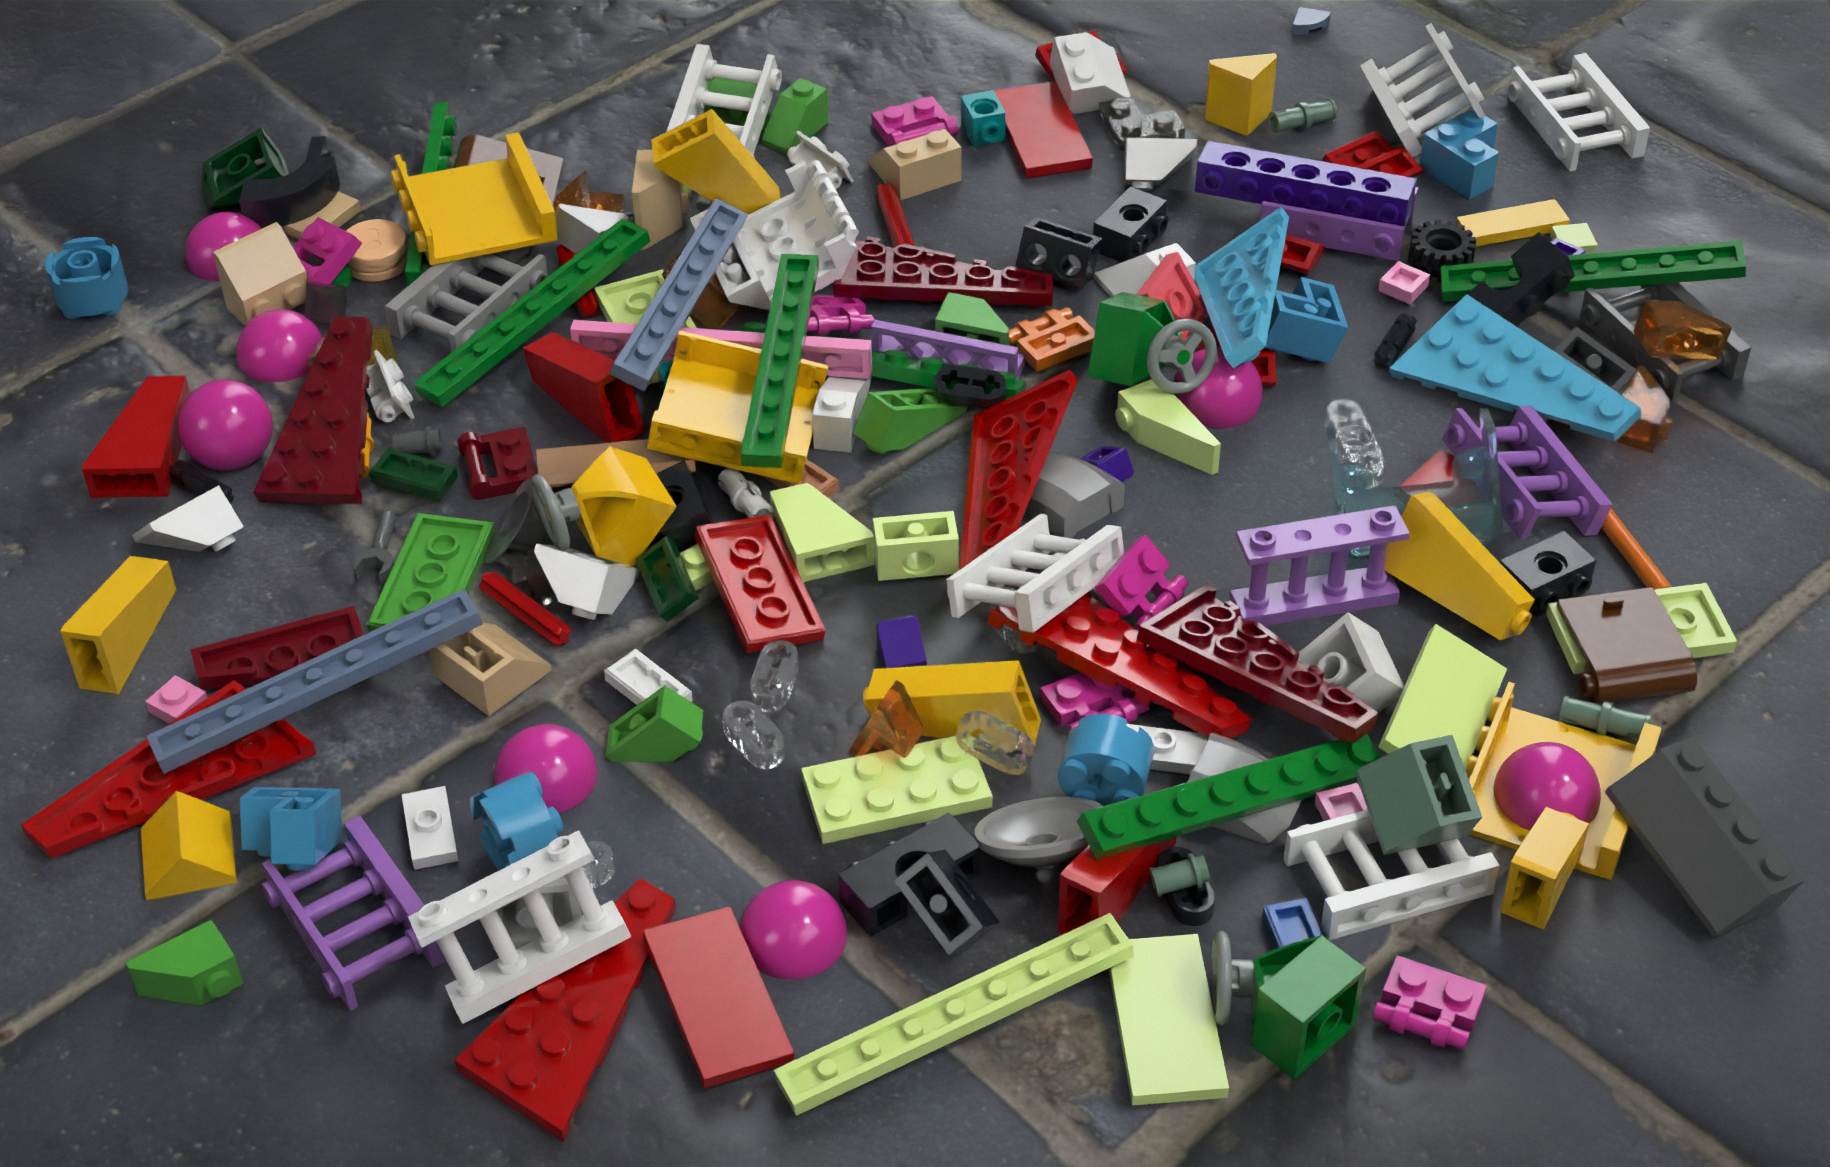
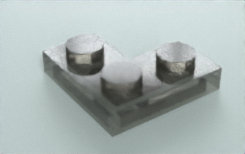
[1099,97,1185,152]

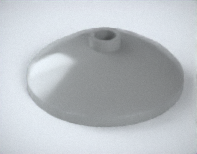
[974,797,1103,869]

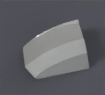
[1026,453,1125,538]
[1188,733,1302,844]

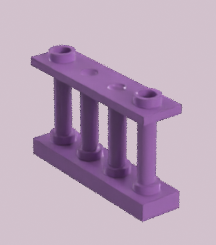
[1260,187,1418,261]
[1442,406,1613,540]
[1230,505,1410,626]
[261,815,446,1011]

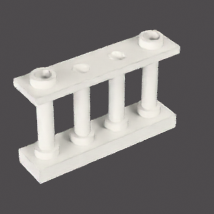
[1360,23,1485,157]
[667,44,782,158]
[1507,53,1650,171]
[946,514,1124,633]
[1283,809,1500,940]
[408,830,632,1024]

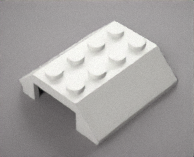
[690,160,859,310]

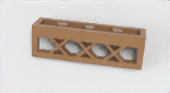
[536,439,696,488]

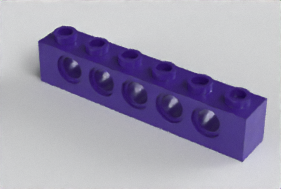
[1195,141,1417,230]

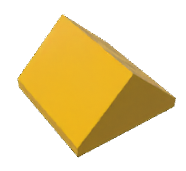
[1205,53,1277,136]
[141,791,237,901]

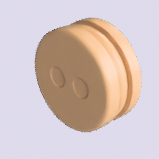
[346,219,409,282]

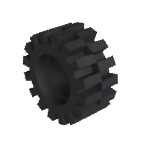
[1408,220,1476,282]

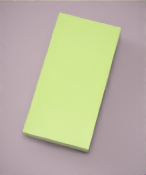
[1378,624,1507,769]
[1108,934,1229,1106]

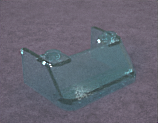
[1326,408,1503,560]

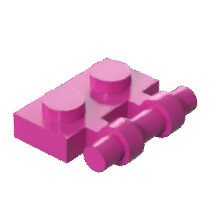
[807,295,874,335]
[1094,534,1189,631]
[1040,672,1150,733]
[1372,955,1487,1050]

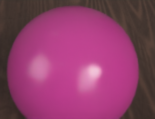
[185,212,262,281]
[236,309,324,382]
[1173,347,1263,429]
[178,379,273,472]
[494,724,598,813]
[1494,742,1601,830]
[739,880,848,979]

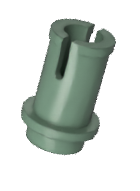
[1149,853,1210,897]

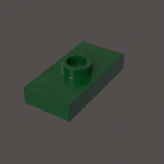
[369,448,458,502]
[636,536,699,622]

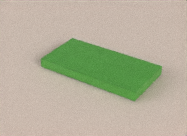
[366,513,495,633]

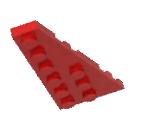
[959,370,1078,570]
[987,591,1251,739]
[21,680,316,859]
[455,878,676,1142]

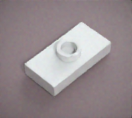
[604,649,693,705]
[1126,724,1208,774]
[401,786,458,870]

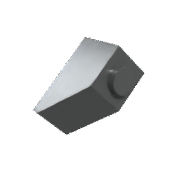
[1553,327,1637,393]

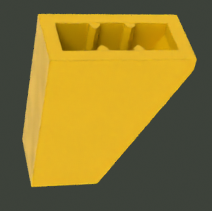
[1501,807,1589,930]

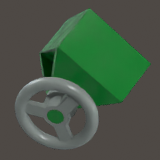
[1088,292,1217,394]
[1211,931,1366,1079]

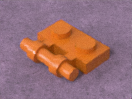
[1009,307,1095,372]

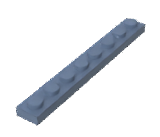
[609,198,748,391]
[147,589,483,773]

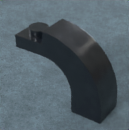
[239,136,340,228]

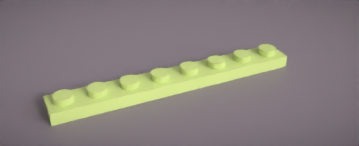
[774,913,1134,1116]

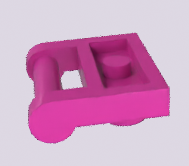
[871,96,958,147]
[293,217,363,290]

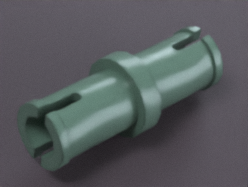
[1268,98,1338,134]
[1559,696,1652,739]

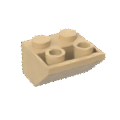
[428,622,552,716]

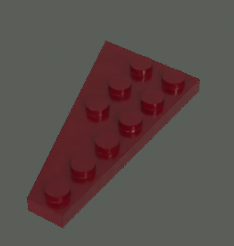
[833,236,1053,308]
[253,317,373,504]
[1137,583,1378,743]

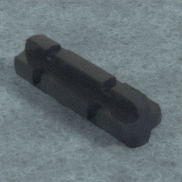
[1373,313,1417,369]
[169,460,234,503]

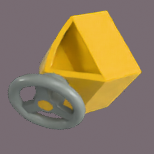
[530,446,677,567]

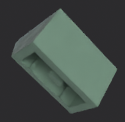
[1355,735,1482,855]

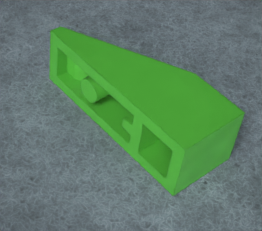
[853,388,968,454]

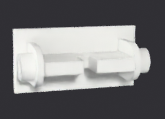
[787,131,854,189]
[366,349,415,422]

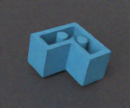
[1419,108,1499,200]
[1266,277,1348,363]
[240,787,342,871]

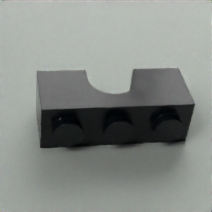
[1454,232,1575,327]
[838,813,981,937]

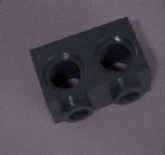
[1015,217,1102,289]

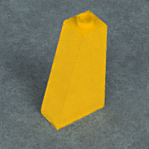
[651,109,780,215]
[1384,491,1535,640]
[60,556,177,695]
[863,660,1041,751]

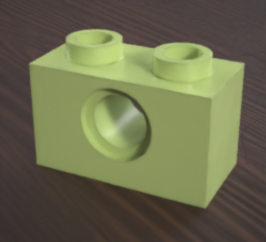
[873,511,959,581]

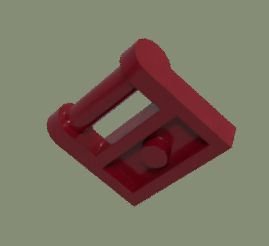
[457,427,538,500]

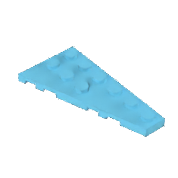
[1195,206,1289,369]
[1389,294,1641,442]

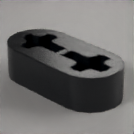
[935,365,1008,409]
[1157,847,1215,926]

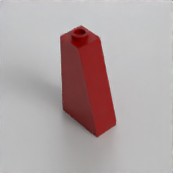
[523,332,645,443]
[82,376,190,498]
[1058,837,1177,934]

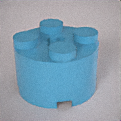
[45,237,128,319]
[1058,714,1154,806]
[469,772,564,871]

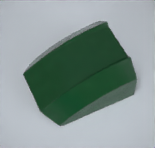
[201,127,289,210]

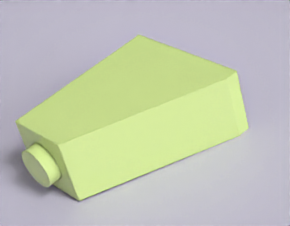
[770,483,875,582]

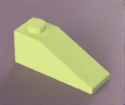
[1115,379,1221,475]

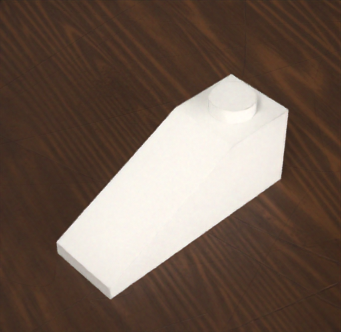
[812,376,872,453]

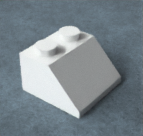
[1050,32,1132,114]
[1298,612,1404,713]

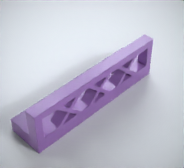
[871,320,1025,379]

